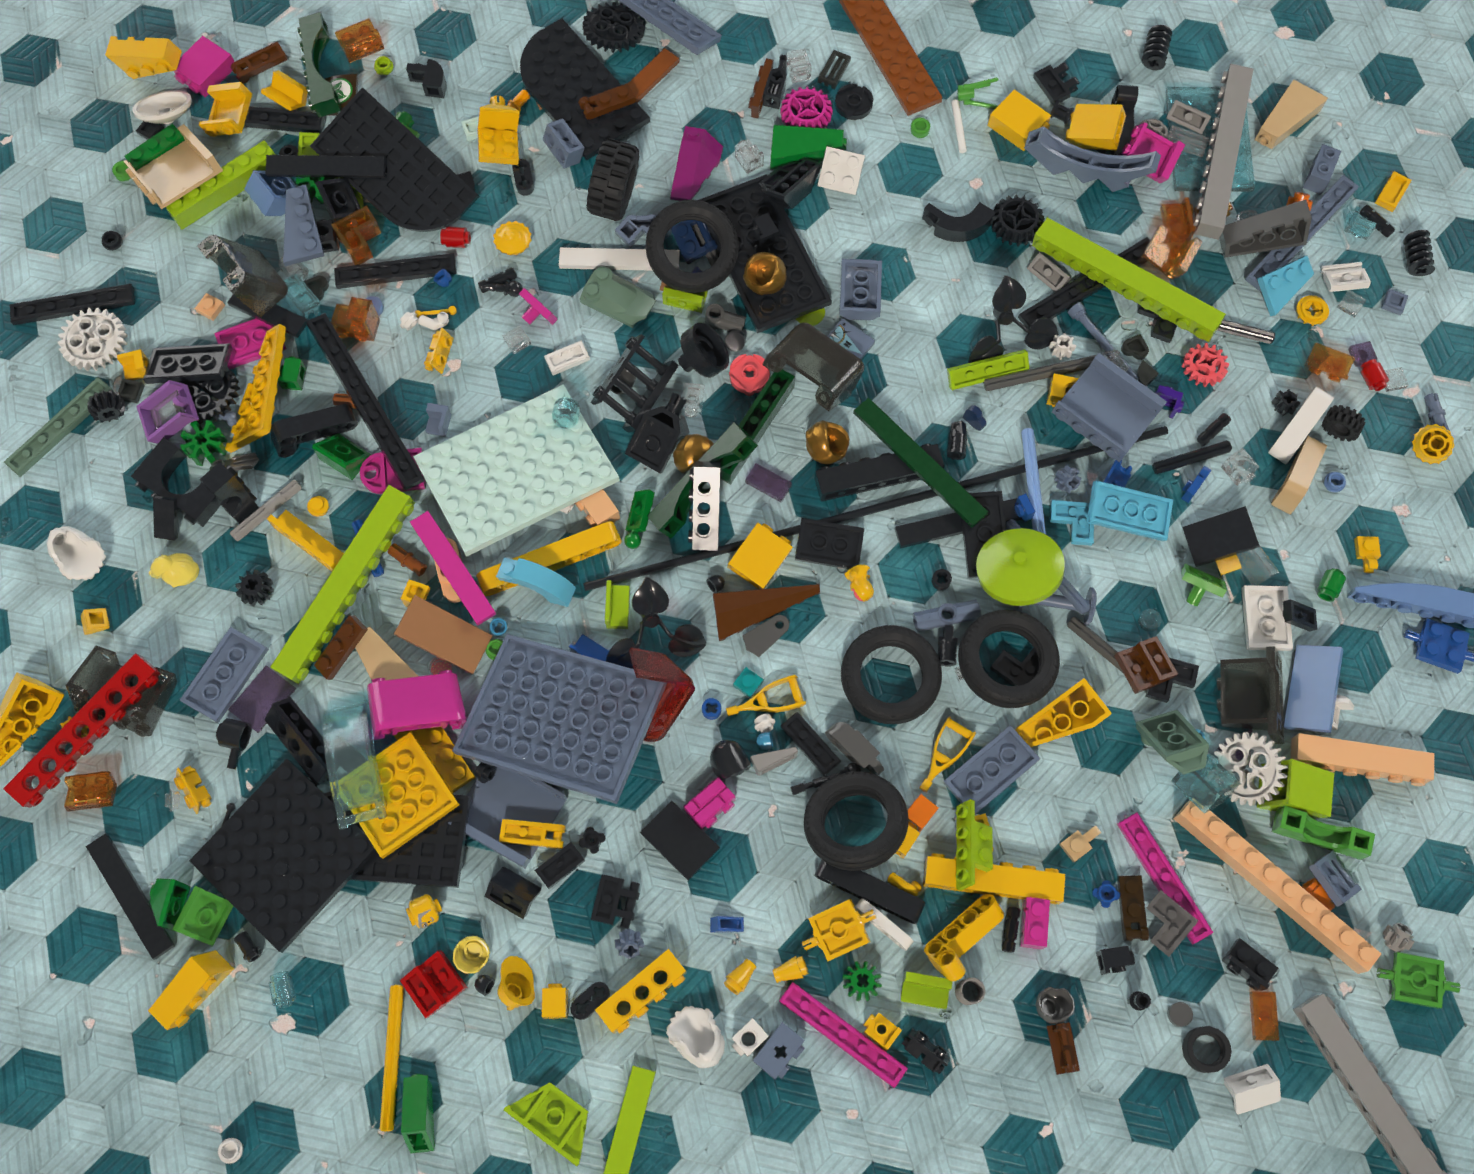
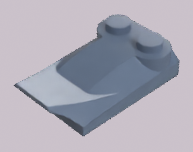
[839,259,882,321]

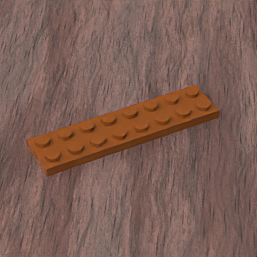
[839,0,943,116]

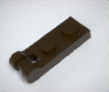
[1117,875,1149,941]

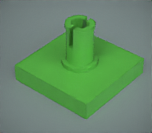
[1181,564,1227,606]
[172,886,233,946]

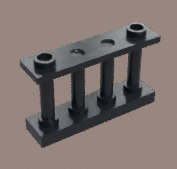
[590,334,679,433]

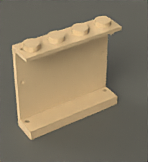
[124,124,223,209]

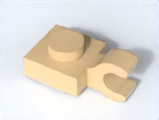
[1059,825,1102,863]

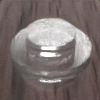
[165,789,180,812]

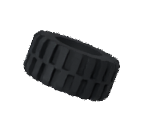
[586,138,640,221]

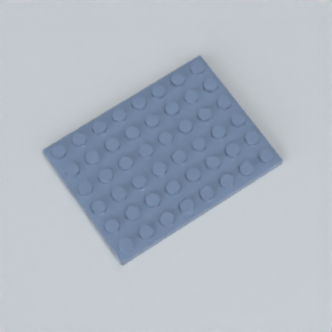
[452,634,667,804]

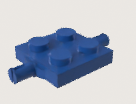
[1404,618,1474,674]

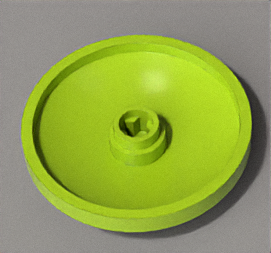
[976,528,1065,606]

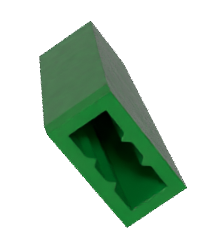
[770,125,847,170]

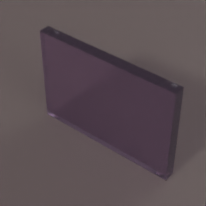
[228,666,296,733]

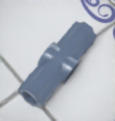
[913,600,981,632]

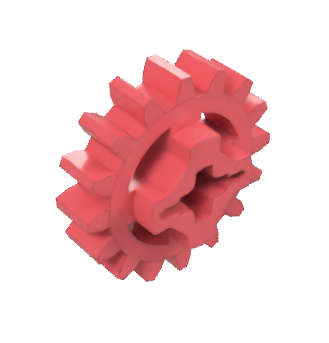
[1182,343,1229,387]

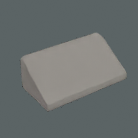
[1166,100,1211,135]
[1027,252,1072,292]

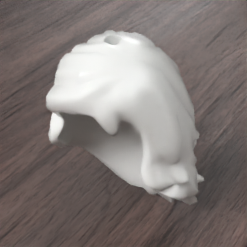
[47,526,106,581]
[666,1006,725,1068]

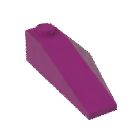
[670,126,723,201]

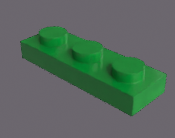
[124,123,185,171]

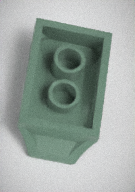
[580,267,657,328]
[1136,710,1209,774]

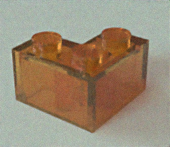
[331,206,381,265]
[331,297,380,342]

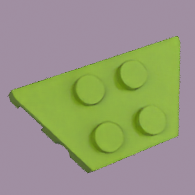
[503,1082,589,1166]

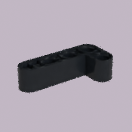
[1111,85,1138,156]
[271,404,358,458]

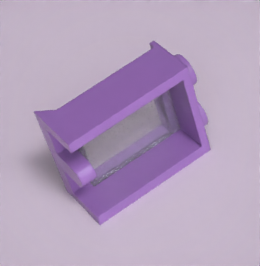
[136,380,199,444]

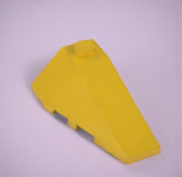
[0,672,64,767]
[1015,678,1112,747]

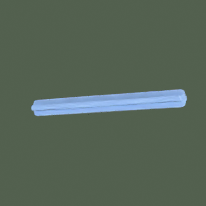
[1021,428,1046,535]

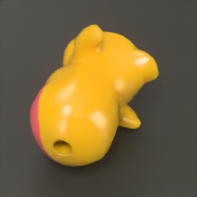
[844,565,874,602]

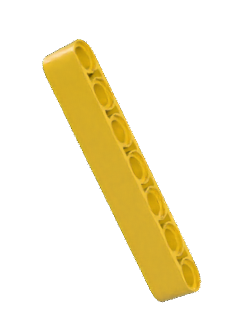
[476,521,622,596]

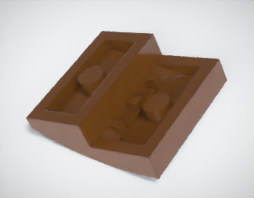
[1114,636,1178,694]

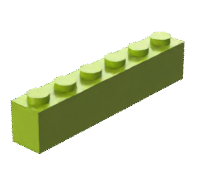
[166,140,276,230]

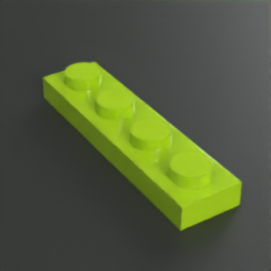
[947,349,1030,390]

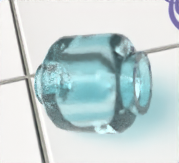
[552,397,580,429]

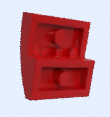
[399,950,468,1019]

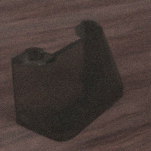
[762,322,864,411]

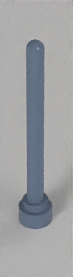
[1068,302,1138,380]

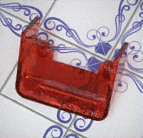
[629,648,695,742]

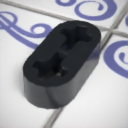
[512,159,534,196]
[570,982,610,1020]

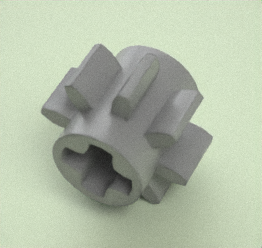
[1382,923,1415,952]

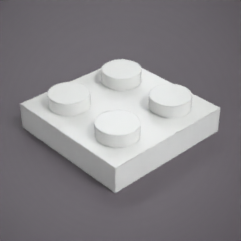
[817,147,865,195]

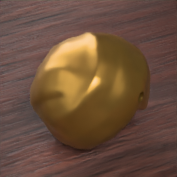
[743,252,787,295]
[806,420,849,464]
[673,434,714,474]

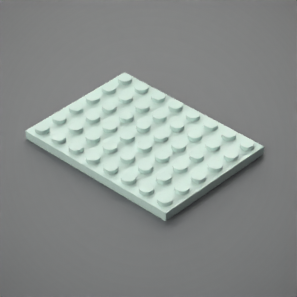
[413,385,620,557]

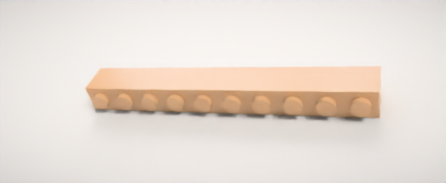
[1173,797,1382,974]

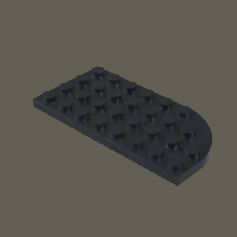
[520,18,650,160]
[310,87,480,232]
[325,789,471,888]

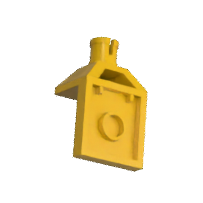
[477,96,520,165]

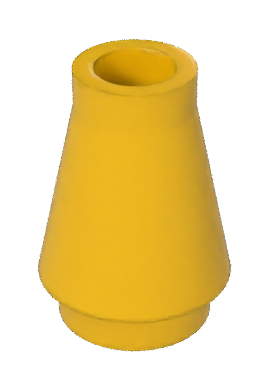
[772,956,809,983]
[724,959,757,995]

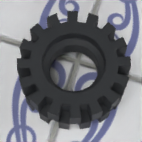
[1322,405,1366,442]

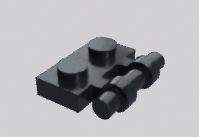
[590,874,640,929]

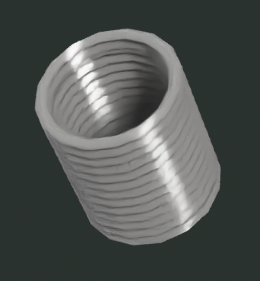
[955,978,986,1005]

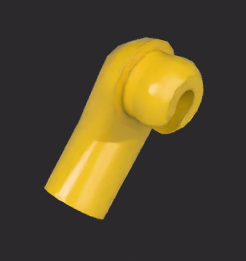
[887,872,922,896]

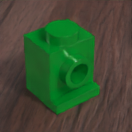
[278,356,307,390]

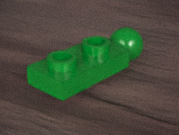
[624,489,655,549]

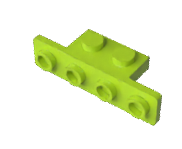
[956,799,993,891]

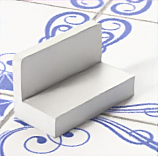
[1224,1064,1281,1115]

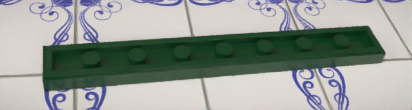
[853,397,988,528]

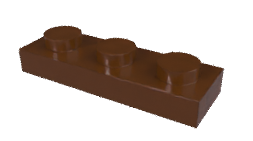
[748,58,774,119]
[314,615,368,680]

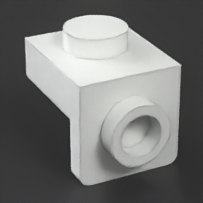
[1332,695,1354,730]

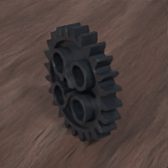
[583,2,644,53]
[173,367,240,425]

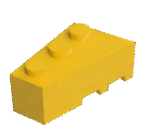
[105,36,182,79]
[148,950,234,1030]

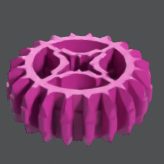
[780,86,833,129]

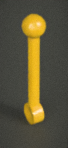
[415,306,457,318]

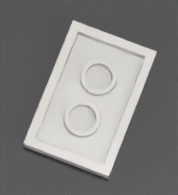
[1242,585,1293,651]

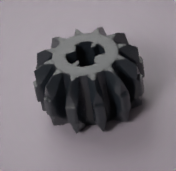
[87,390,126,423]
[235,569,274,607]

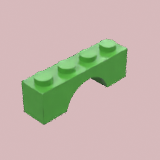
[1271,806,1375,860]

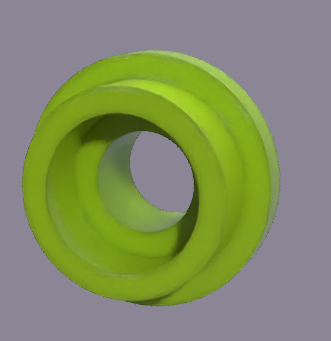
[374,56,394,75]

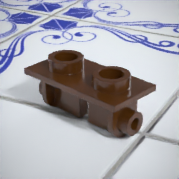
[1046,1022,1080,1075]

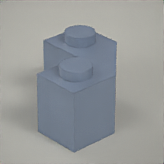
[615,214,672,248]

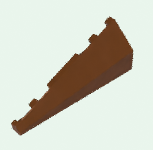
[713,584,820,641]

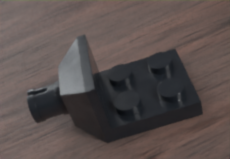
[625,393,690,473]

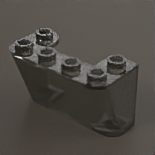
[197,235,288,318]
[66,645,177,737]

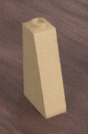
[1255,80,1328,149]
[355,627,419,680]

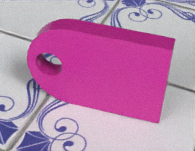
[360,448,426,494]

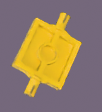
[802,899,877,961]

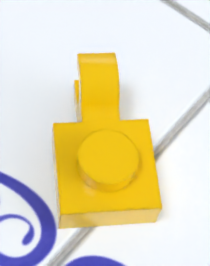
[1354,536,1381,573]

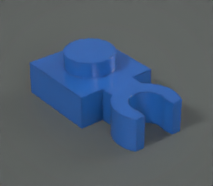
[1181,466,1212,503]

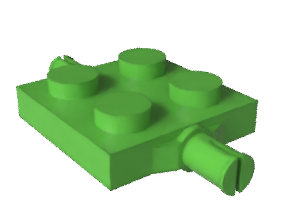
[1376,952,1461,1009]

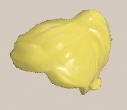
[149,553,199,588]

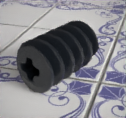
[1141,25,1173,71]
[1403,230,1435,277]

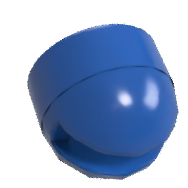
[434,269,452,287]

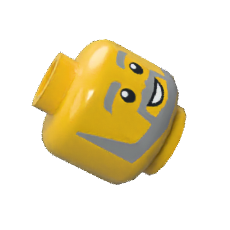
[406,894,442,929]

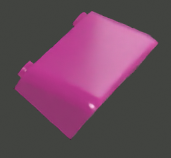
[367,670,466,740]

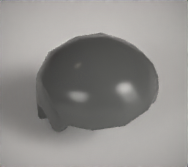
[1035,987,1075,1024]

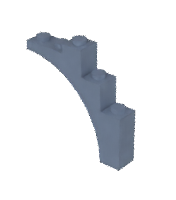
[1024,127,1161,192]

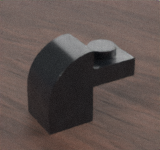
[406,59,447,98]

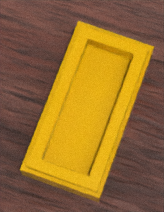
[1375,171,1412,212]

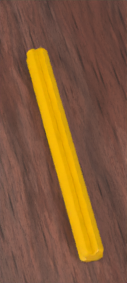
[380,985,404,1132]

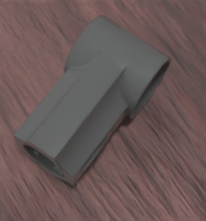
[705,304,746,332]

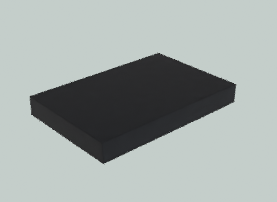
[1182,506,1260,567]
[795,518,865,569]
[640,801,720,881]

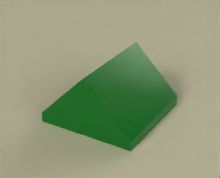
[312,434,372,481]

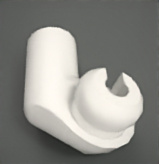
[418,312,449,330]

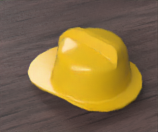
[498,956,535,1011]

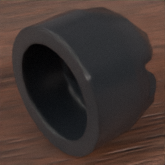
[706,575,725,593]
[474,975,495,996]

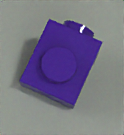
[1155,385,1184,419]

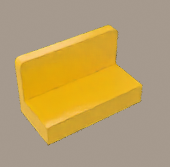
[261,70,308,111]

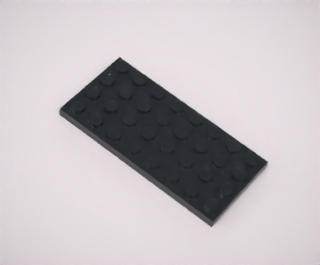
[699,174,832,333]

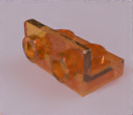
[1160,197,1196,243]

